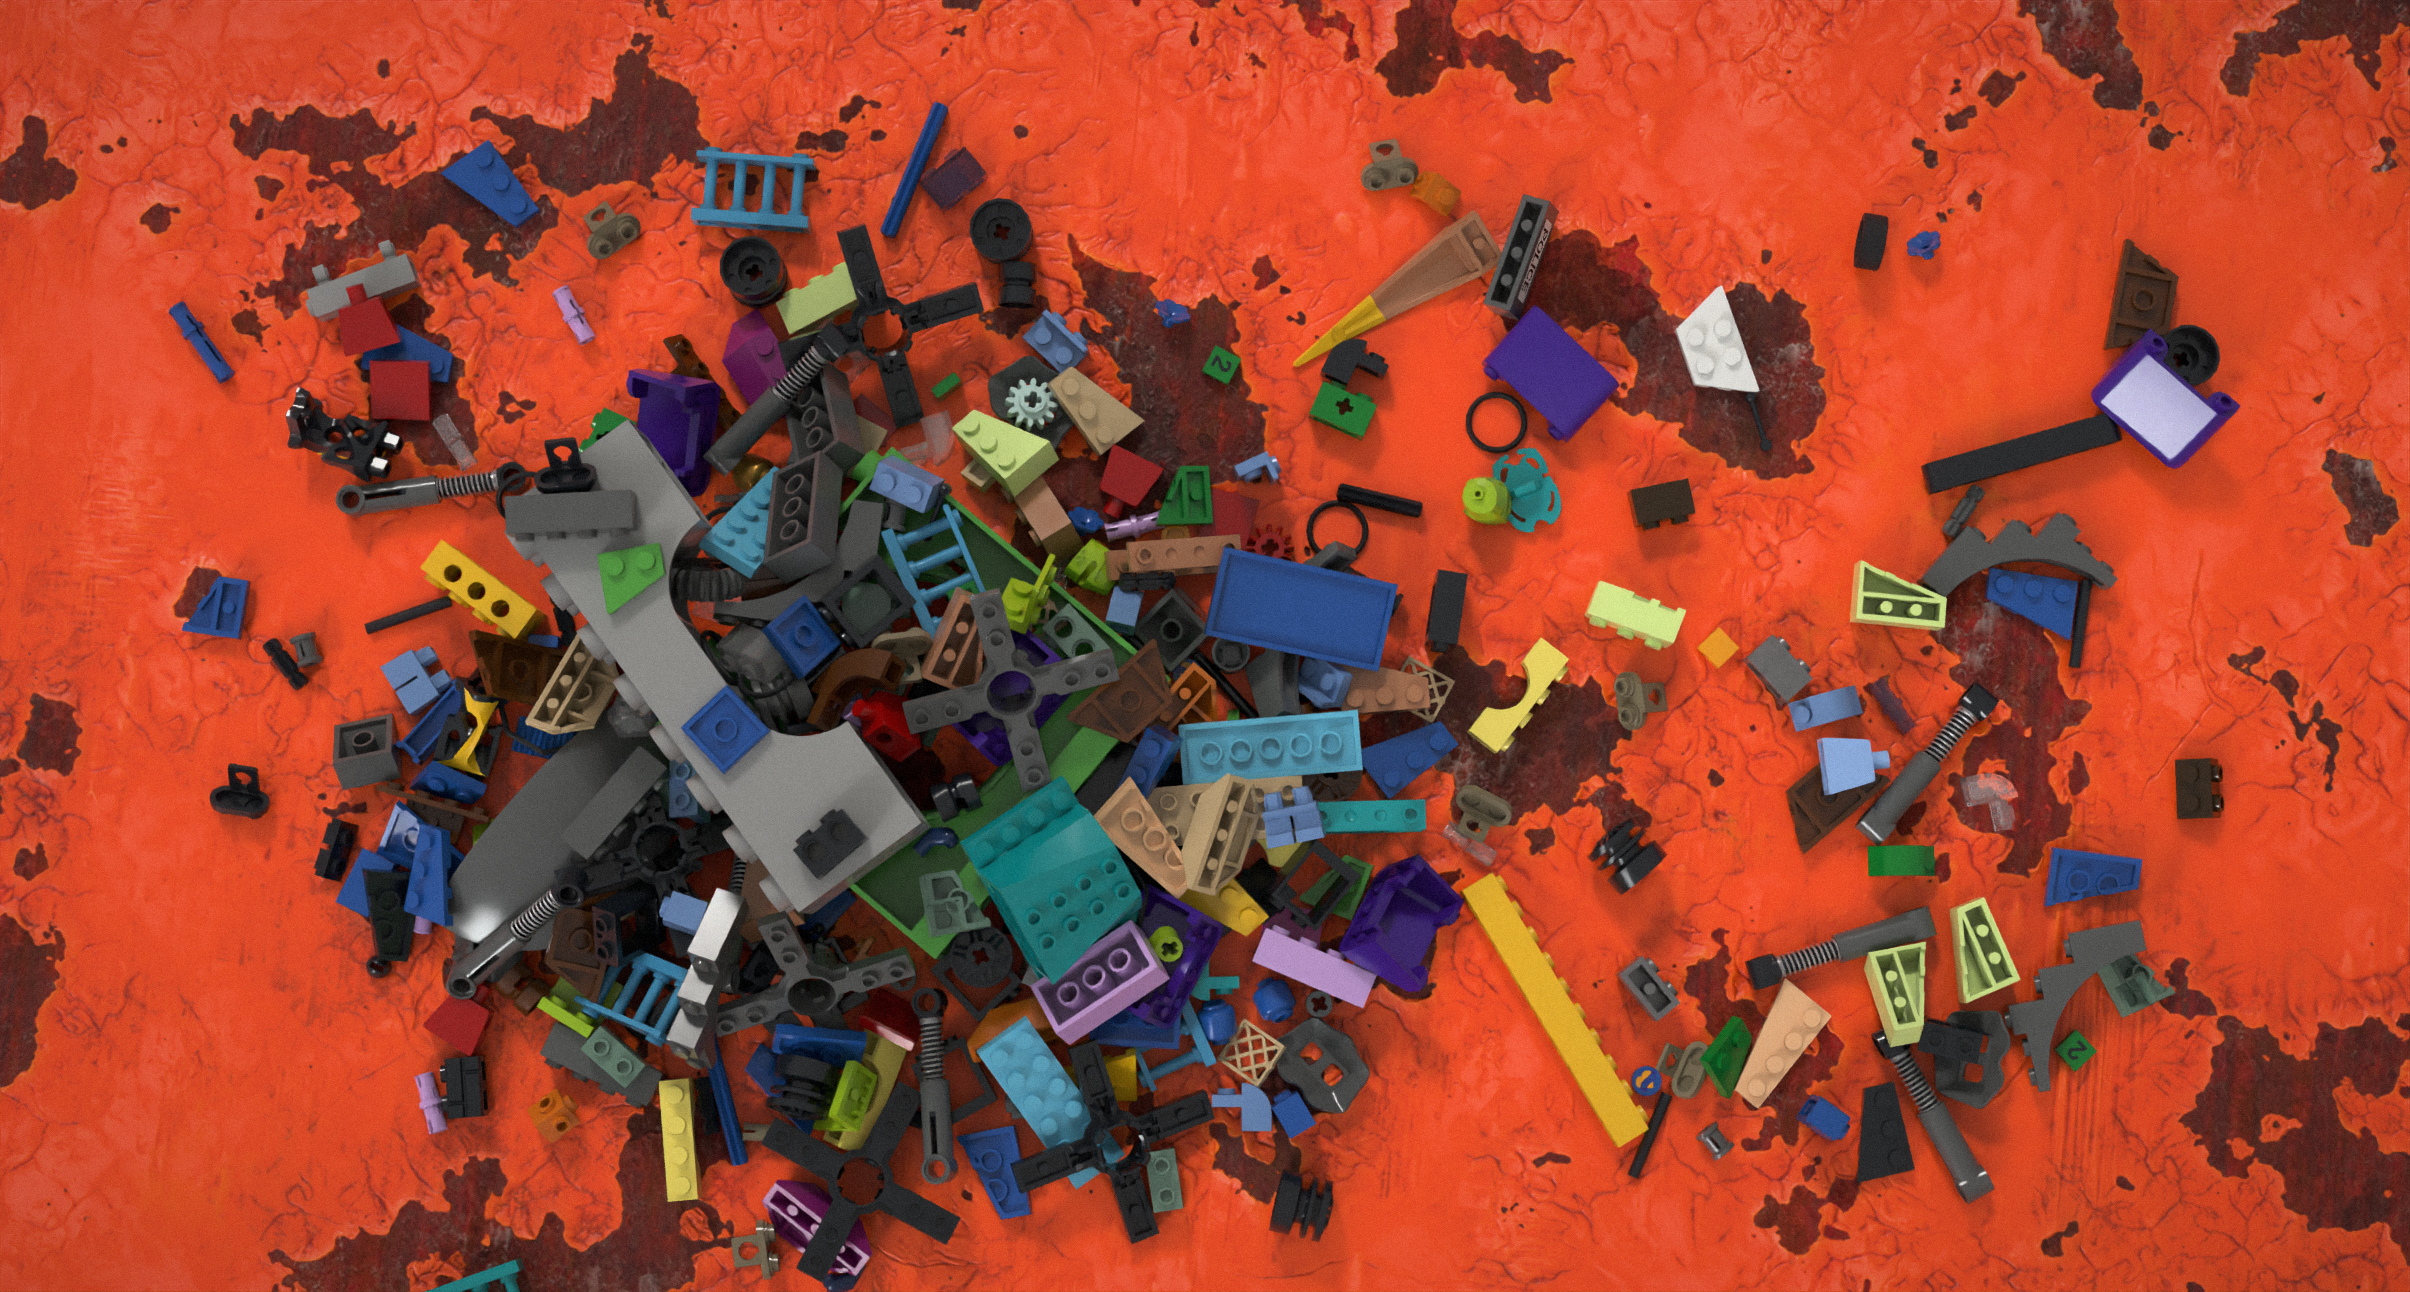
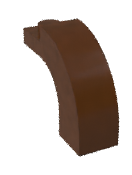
[807,648,907,733]

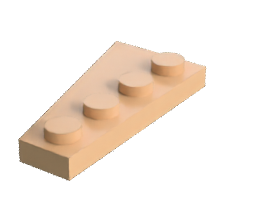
[1093,776,1188,899]
[1734,978,1832,1108]

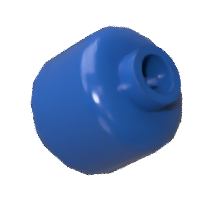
[1252,977,1296,1024]
[1197,999,1238,1046]

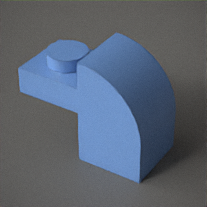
[1105,584,1144,636]
[1788,685,1863,732]
[1211,1082,1272,1131]

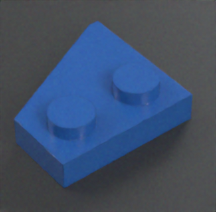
[182,576,251,640]
[409,760,487,805]

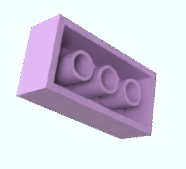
[1030,920,1170,1045]
[1252,925,1377,1008]

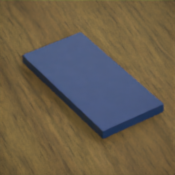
[1204,546,1398,672]

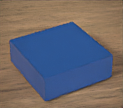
[528,634,563,650]

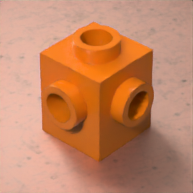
[527,1088,580,1144]

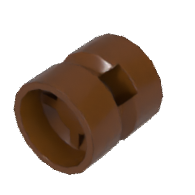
[495,960,553,1017]

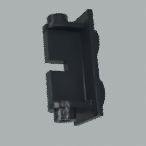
[313,818,359,882]

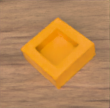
[1697,627,1739,669]

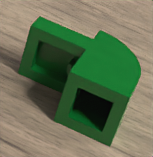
[1868,845,1935,876]

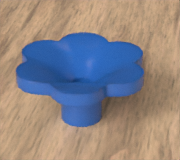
[1907,231,1941,260]
[1155,299,1191,328]
[1067,507,1104,536]

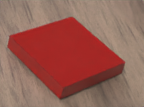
[370,359,432,420]
[857,988,922,1051]

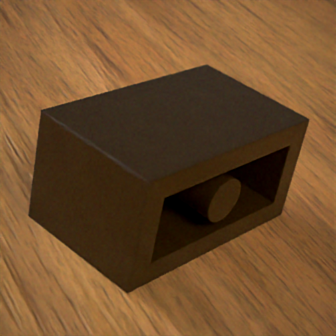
[1627,478,1696,531]

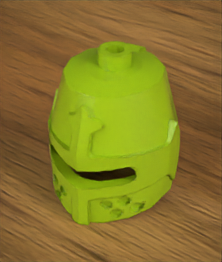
[1462,476,1512,525]
[1064,538,1118,596]

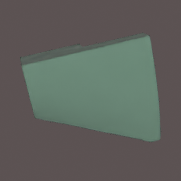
[919,870,991,938]
[2097,954,2175,1018]

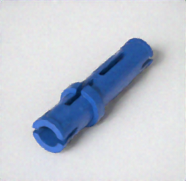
[168,301,235,384]

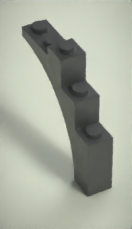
[713,499,883,630]
[1916,512,2118,597]
[1244,540,1357,718]
[666,888,749,1070]
[2004,919,2147,1092]

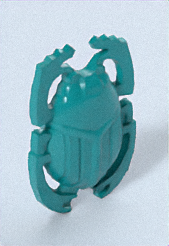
[1492,447,1561,532]

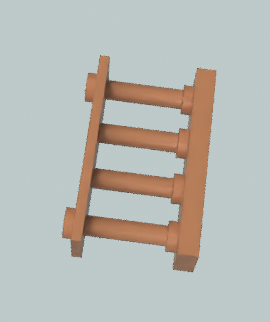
[1104,534,1241,582]

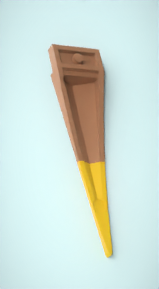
[1293,210,1502,367]

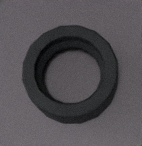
[1854,213,1888,271]

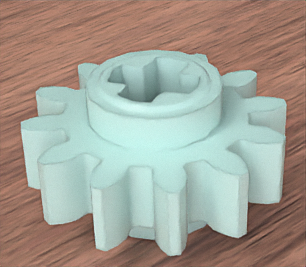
[1004,378,1058,431]

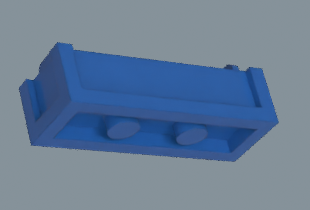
[395,678,468,765]

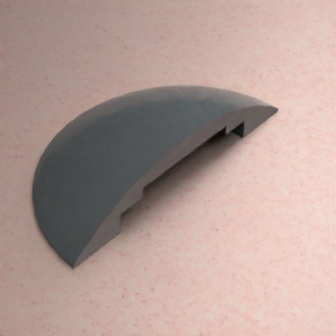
[442,698,676,951]

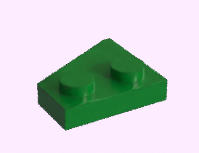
[1155,466,1213,526]
[1699,1016,1753,1099]

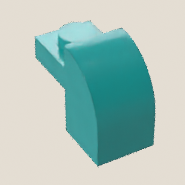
[1191,961,1239,1001]

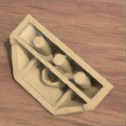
[525,634,619,735]
[1181,773,1260,896]

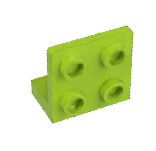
[1002,553,1058,634]
[537,974,624,1038]
[813,1060,878,1131]

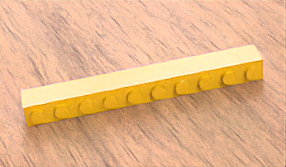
[1460,872,1649,1148]

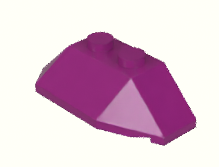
[722,309,792,419]
[762,1179,873,1276]

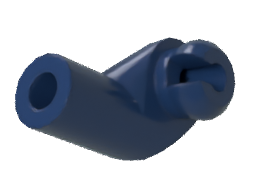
[912,827,959,858]
[823,1265,866,1292]

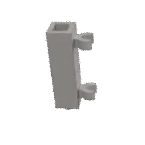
[305,240,422,322]

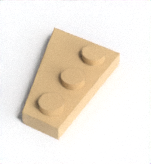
[1046,366,1145,456]

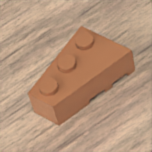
[1001,475,1084,566]
[920,587,983,689]
[1337,663,1430,716]
[739,859,805,944]

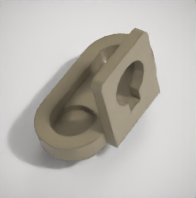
[1360,139,1419,191]
[583,201,641,259]
[871,627,933,685]
[1614,671,1668,730]
[1456,785,1513,843]
[1656,1041,1709,1099]
[731,1219,781,1280]

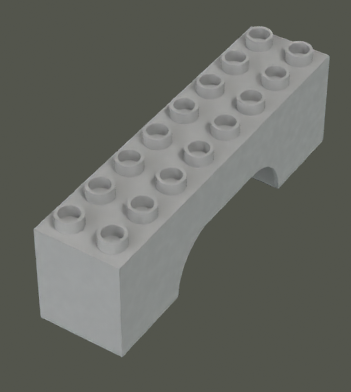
[504,419,931,914]

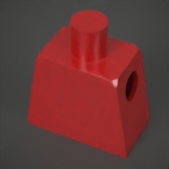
[338,283,403,357]
[1099,444,1164,520]
[852,690,921,762]
[422,983,495,1057]

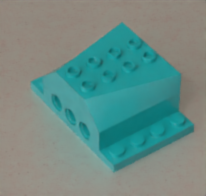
[960,776,1142,985]

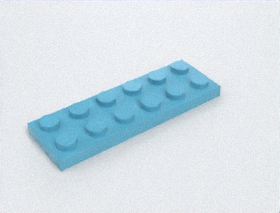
[699,466,780,579]
[1178,710,1363,785]
[976,1015,1125,1190]

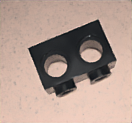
[793,809,869,880]
[1917,1016,1984,1064]

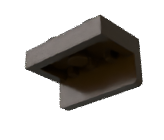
[2175,758,2224,819]

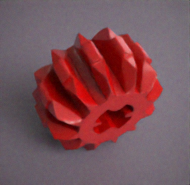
[1245,524,1295,561]

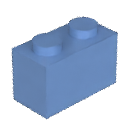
[869,455,945,513]
[659,891,708,936]

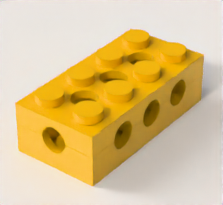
[420,539,547,642]

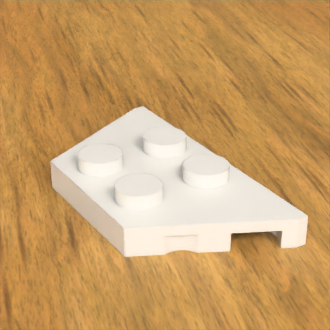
[1675,286,1760,394]

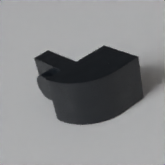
[1320,339,1389,387]

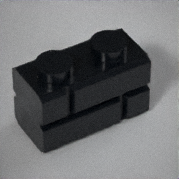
[440,1055,489,1119]

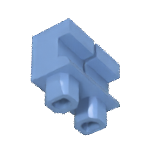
[380,646,453,716]
[1262,785,1326,849]

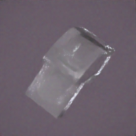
[898,410,956,468]
[1960,773,2018,832]

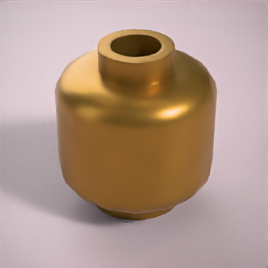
[733,453,775,492]

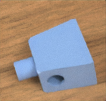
[1817,737,1890,796]

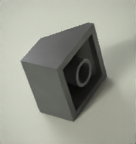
[1134,587,1213,672]
[332,713,402,790]

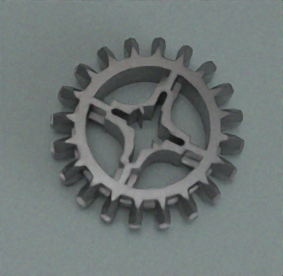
[669,557,745,603]

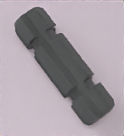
[1942,484,1985,538]

